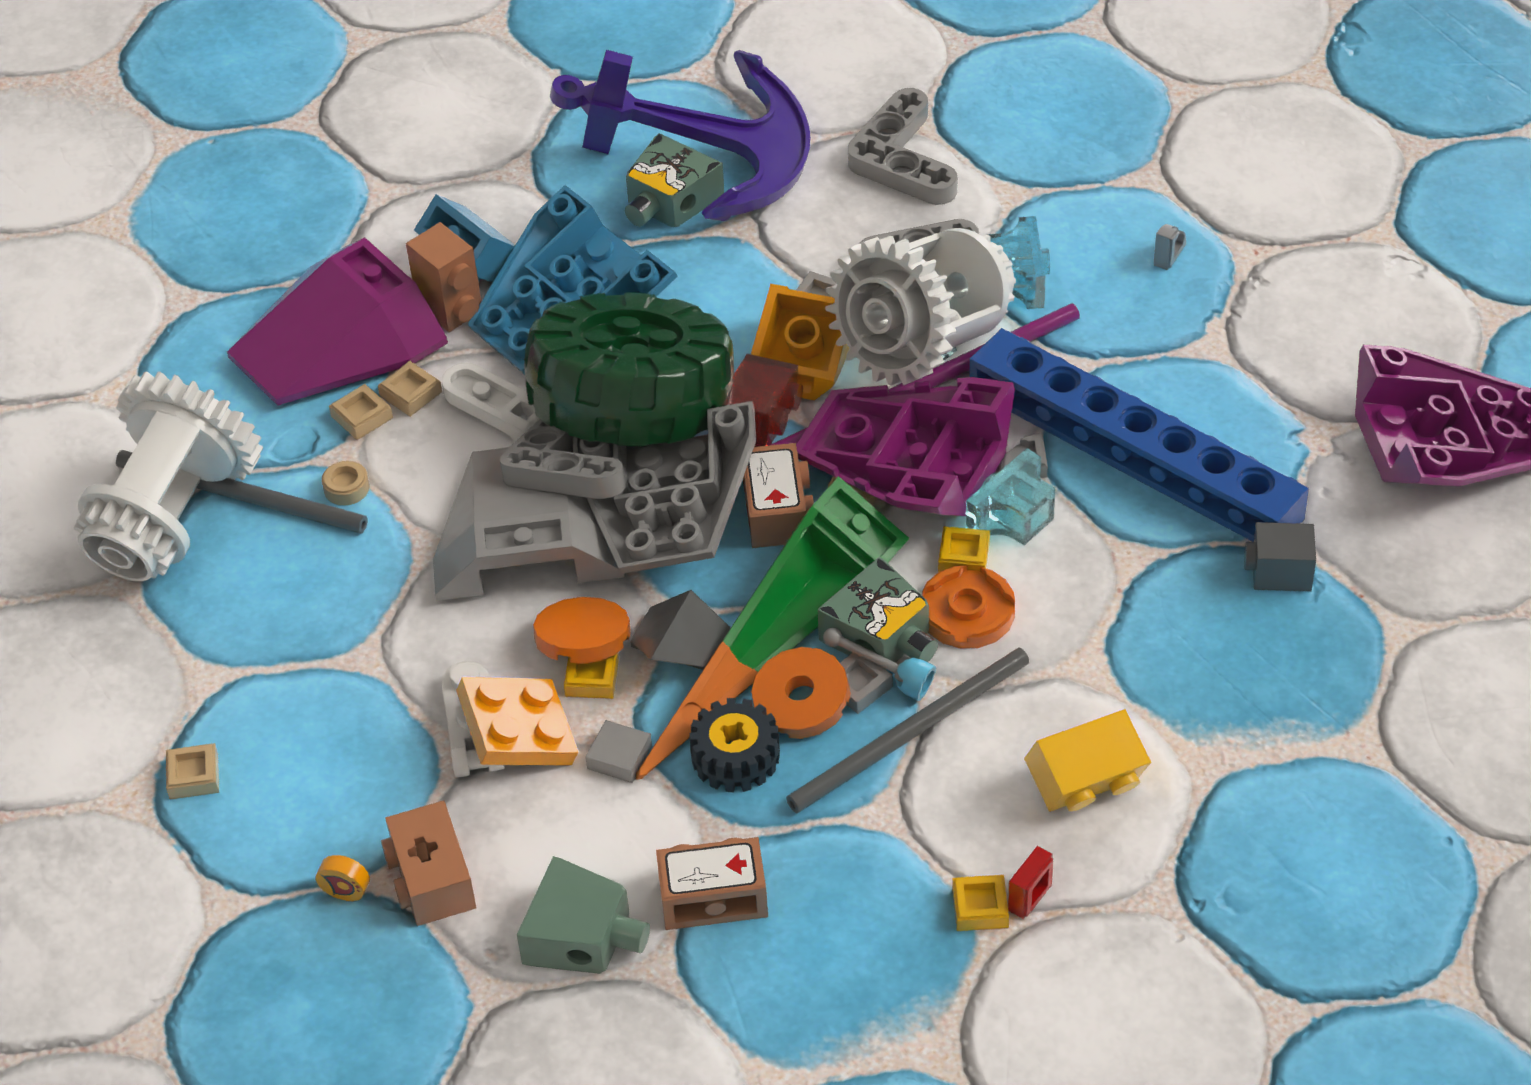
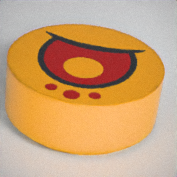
[315,855,370,901]

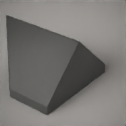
[630,590,731,670]

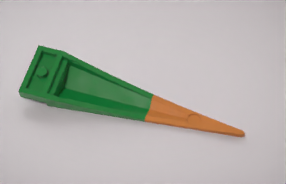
[636,476,909,780]

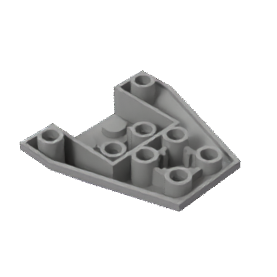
[573,401,756,574]
[433,447,625,601]

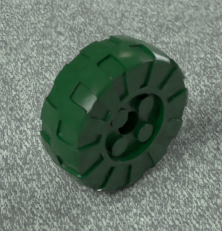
[524,292,734,446]

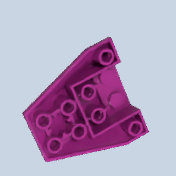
[227,237,448,405]
[1355,344,1531,487]

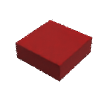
[1008,846,1053,919]

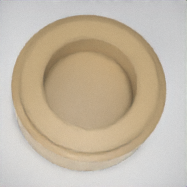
[322,461,369,505]

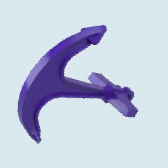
[550,50,811,221]

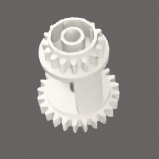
[825,228,1016,385]
[74,372,263,581]

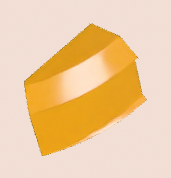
[747,284,850,400]

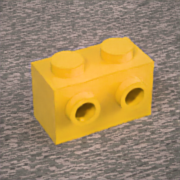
[1024,709,1152,812]

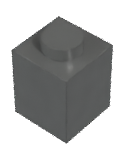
[1244,522,1316,591]

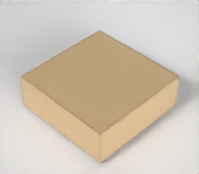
[378,361,442,417]
[329,384,393,440]
[166,743,219,799]

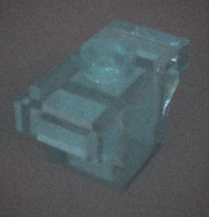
[986,216,1050,309]
[966,448,1055,546]

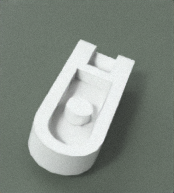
[441,363,540,442]
[441,661,504,778]

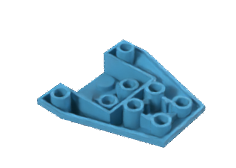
[468,185,678,375]

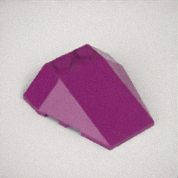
[796,377,1015,517]

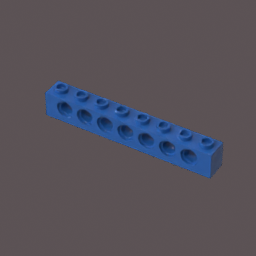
[969,328,1309,542]

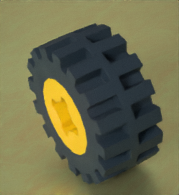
[689,698,780,792]

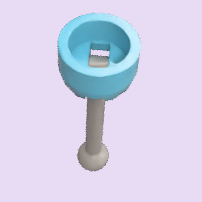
[823,628,936,701]

